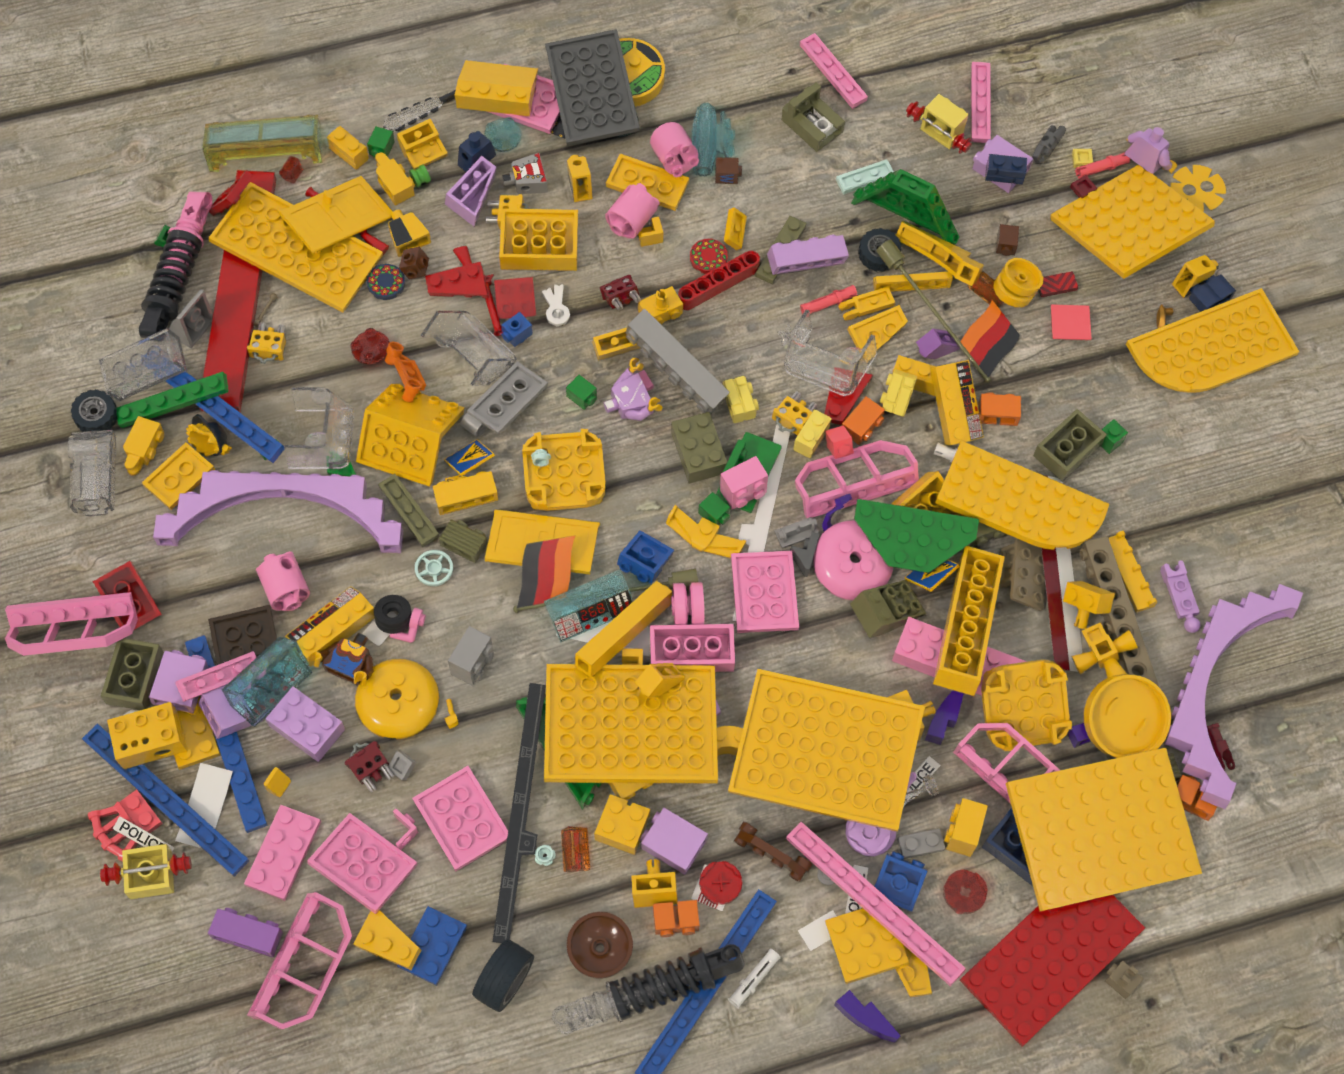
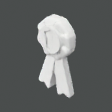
[542,284,570,327]

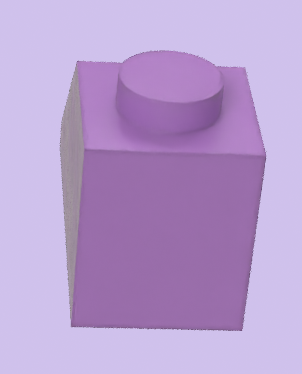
[916,328,961,359]

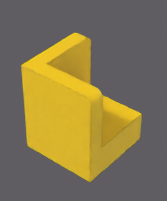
[638,217,663,247]
[622,648,643,665]

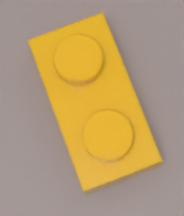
[724,207,747,250]

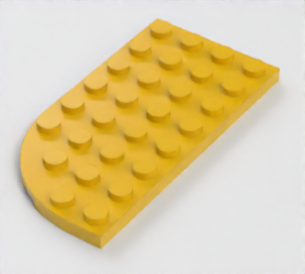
[1126,288,1299,393]
[935,440,1109,550]

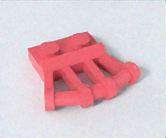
[88,789,163,862]

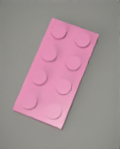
[244,805,321,901]

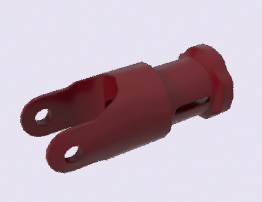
[1207,723,1235,771]

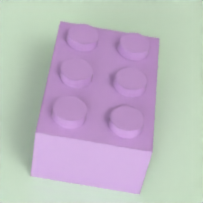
[265,686,345,762]

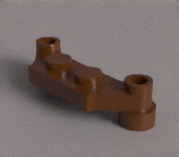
[734,821,813,882]

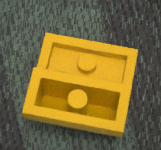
[397,119,448,170]

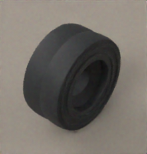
[374,595,412,634]

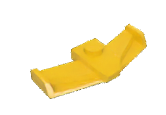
[666,505,746,558]

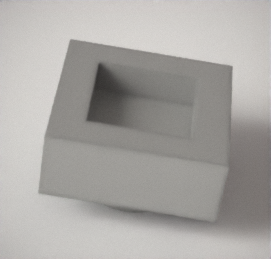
[388,751,417,780]

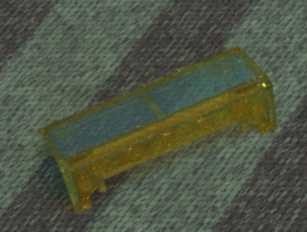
[203,115,323,172]

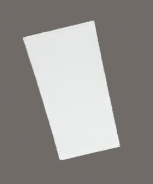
[175,763,233,848]

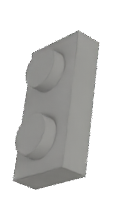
[897,828,945,859]

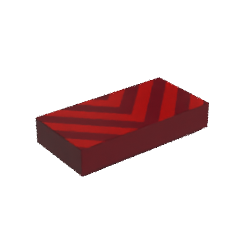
[1038,271,1078,297]

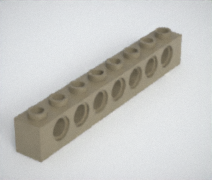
[1079,536,1159,687]

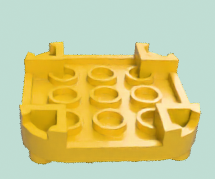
[522,429,606,511]
[981,660,1072,751]

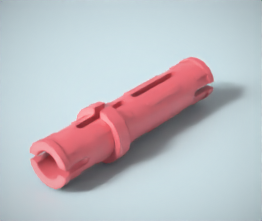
[1075,152,1130,179]
[800,285,858,316]

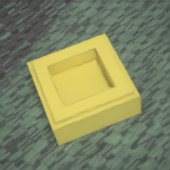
[1072,149,1093,168]

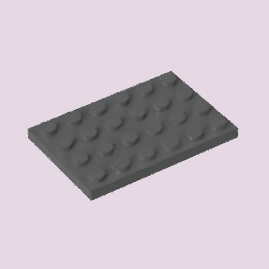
[545,29,640,146]

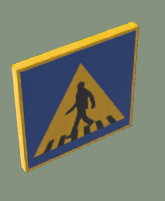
[444,439,495,476]
[904,560,960,592]

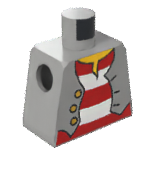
[502,153,548,194]

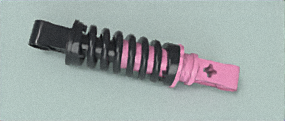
[139,191,213,340]

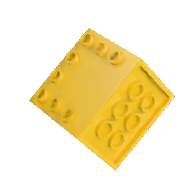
[356,384,465,487]

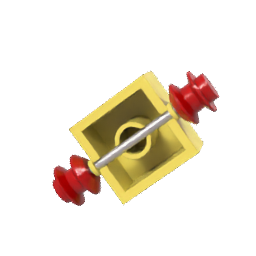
[906,94,972,154]
[100,844,192,900]

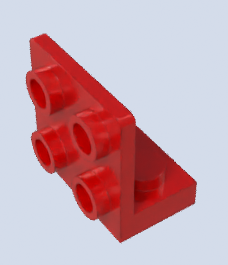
[494,277,536,319]

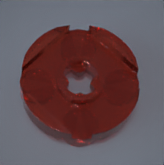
[943,869,988,914]

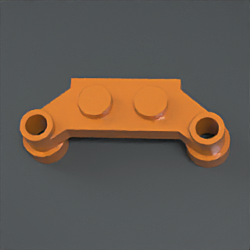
[385,341,426,402]

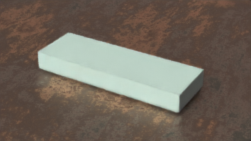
[836,159,894,195]

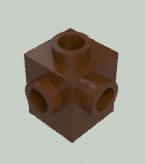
[399,246,429,280]

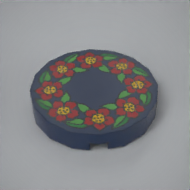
[366,264,405,300]

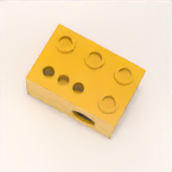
[107,702,187,769]

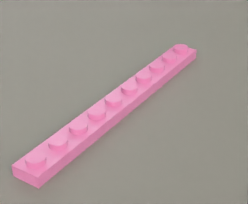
[786,822,966,987]

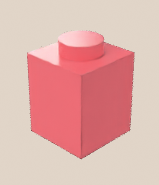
[825,425,854,459]

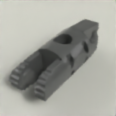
[1032,125,1066,164]

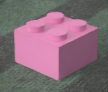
[720,456,768,510]

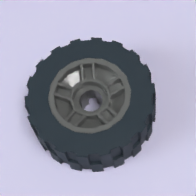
[858,228,902,272]

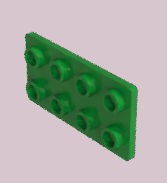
[716,432,782,513]

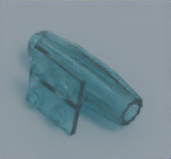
[691,103,735,177]

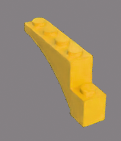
[896,221,984,286]

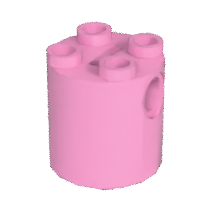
[650,122,699,177]
[605,183,660,239]
[256,552,310,611]

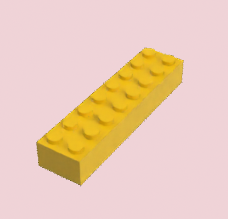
[933,546,1005,696]

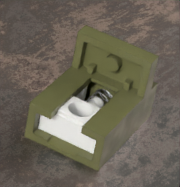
[781,83,845,152]

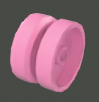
[671,582,704,625]

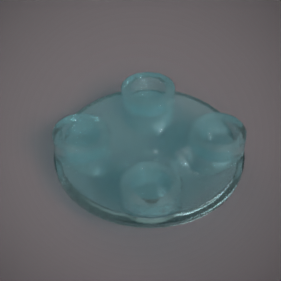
[484,117,521,152]

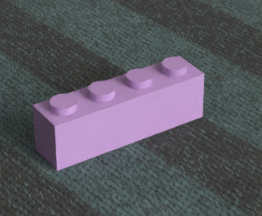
[767,234,849,275]

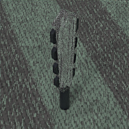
[383,90,456,132]

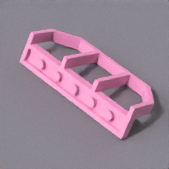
[795,440,919,518]
[5,592,138,656]
[953,723,1060,804]
[247,892,352,1029]

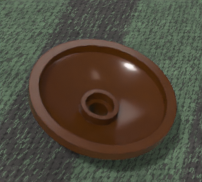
[567,912,633,979]

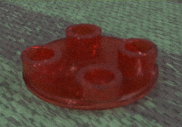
[350,328,390,364]

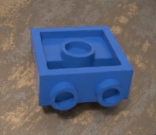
[617,530,674,584]
[874,851,928,912]

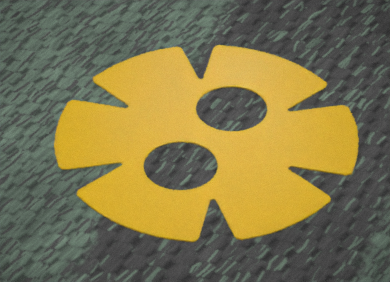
[1171,165,1226,212]

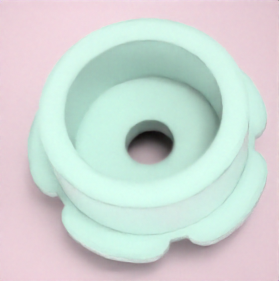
[531,449,551,467]
[534,845,556,866]

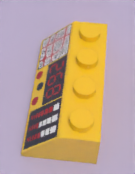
[930,360,984,445]
[285,586,374,667]

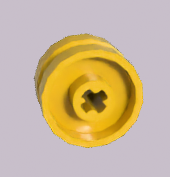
[993,258,1043,308]

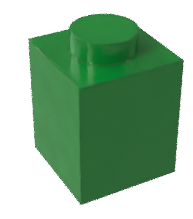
[367,126,395,157]
[566,375,597,410]
[1101,419,1128,454]
[698,492,730,525]

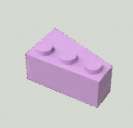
[445,156,496,226]

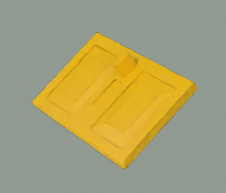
[279,176,393,254]
[485,509,600,575]

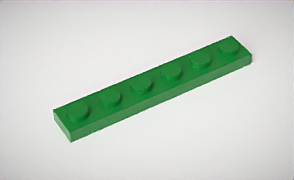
[117,372,229,428]

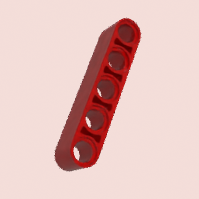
[678,251,760,310]

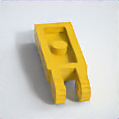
[839,287,895,321]

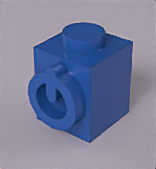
[501,312,533,347]

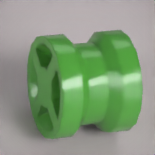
[409,164,431,188]

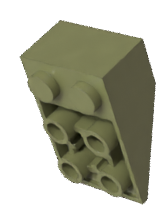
[850,580,926,638]

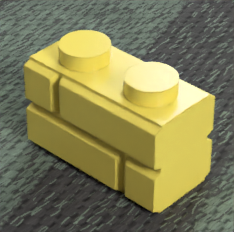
[880,369,917,416]
[722,376,759,423]
[793,410,831,458]

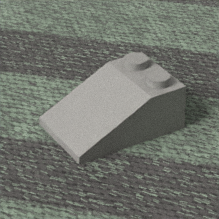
[169,289,213,349]

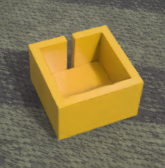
[594,794,650,855]
[944,798,988,857]

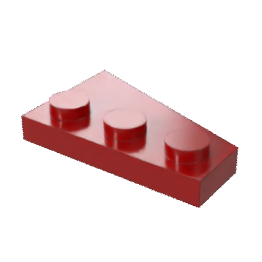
[209,170,253,216]
[425,261,489,298]
[824,367,873,425]

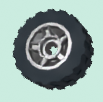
[71,389,117,435]

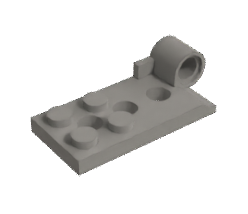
[460,361,548,437]

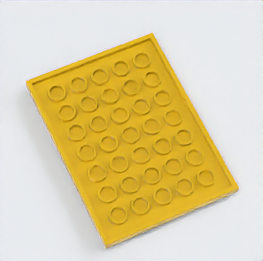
[544,664,718,784]
[728,669,925,832]
[1005,748,1202,911]

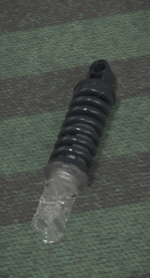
[552,944,745,1034]

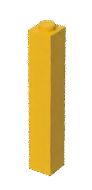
[575,581,672,677]

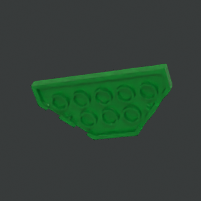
[854,499,979,573]

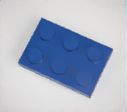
[397,906,467,986]

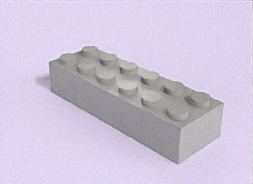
[626,308,730,414]

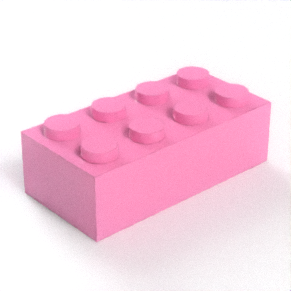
[650,624,735,672]

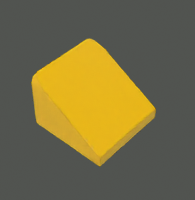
[264,767,291,797]

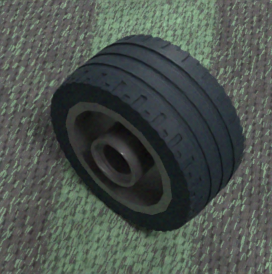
[472,939,534,1012]

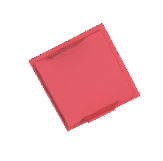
[1051,304,1091,340]

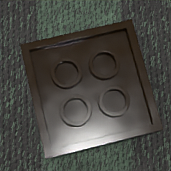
[208,605,282,669]

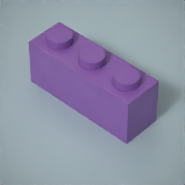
[208,908,283,958]

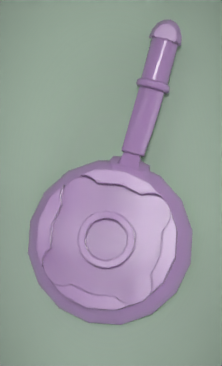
[845,772,917,857]

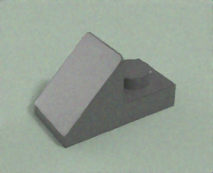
[790,532,819,577]

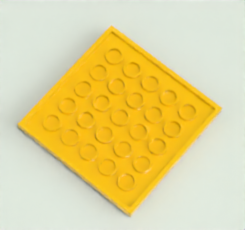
[1050,165,1215,279]

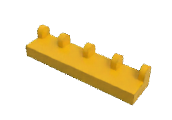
[873,272,953,292]
[1109,531,1157,613]

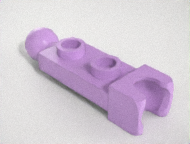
[1160,560,1200,633]

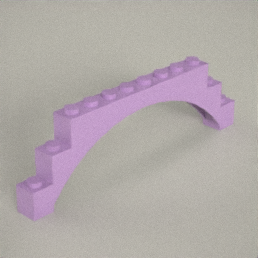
[153,470,403,553]
[1165,584,1303,809]

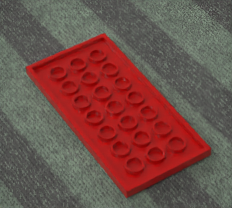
[960,895,1145,1047]

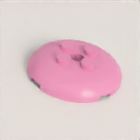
[813,520,894,600]

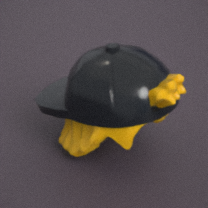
[186,414,232,457]

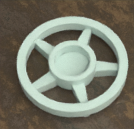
[415,550,453,587]

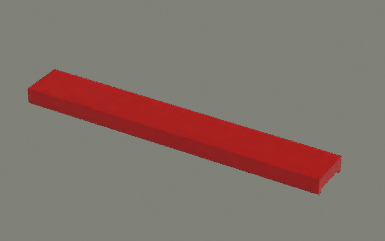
[200,170,277,413]

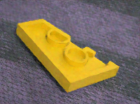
[847,305,908,363]
[353,910,421,970]
[896,927,932,998]

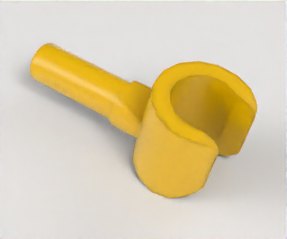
[444,699,459,729]

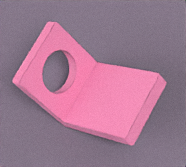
[393,808,418,850]

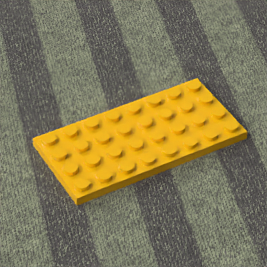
[209,182,383,313]

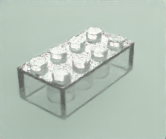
[99,328,187,402]

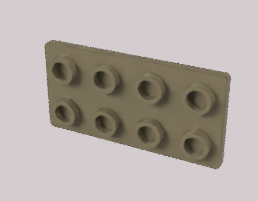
[999,538,1045,611]

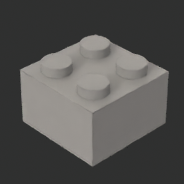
[448,626,494,686]

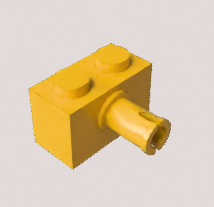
[638,286,683,325]
[1063,581,1115,629]
[631,859,678,908]

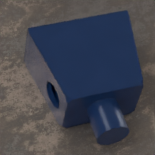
[458,131,496,172]

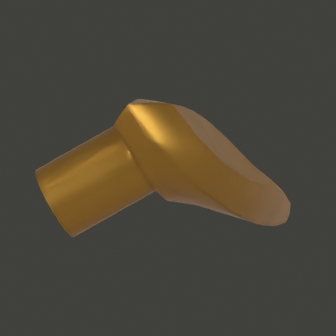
[1156,304,1174,329]

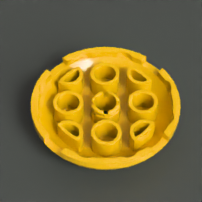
[355,659,439,739]

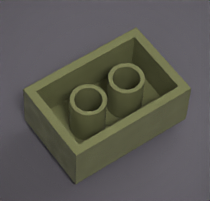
[1033,409,1107,482]
[671,412,727,484]
[101,638,164,710]

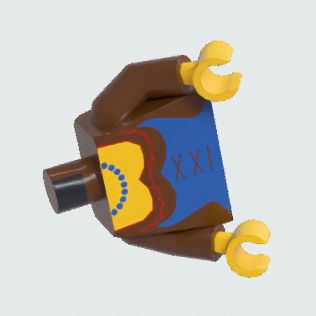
[307,633,374,686]

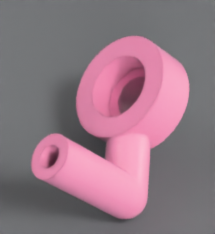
[390,608,426,643]

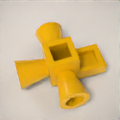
[1071,623,1138,678]

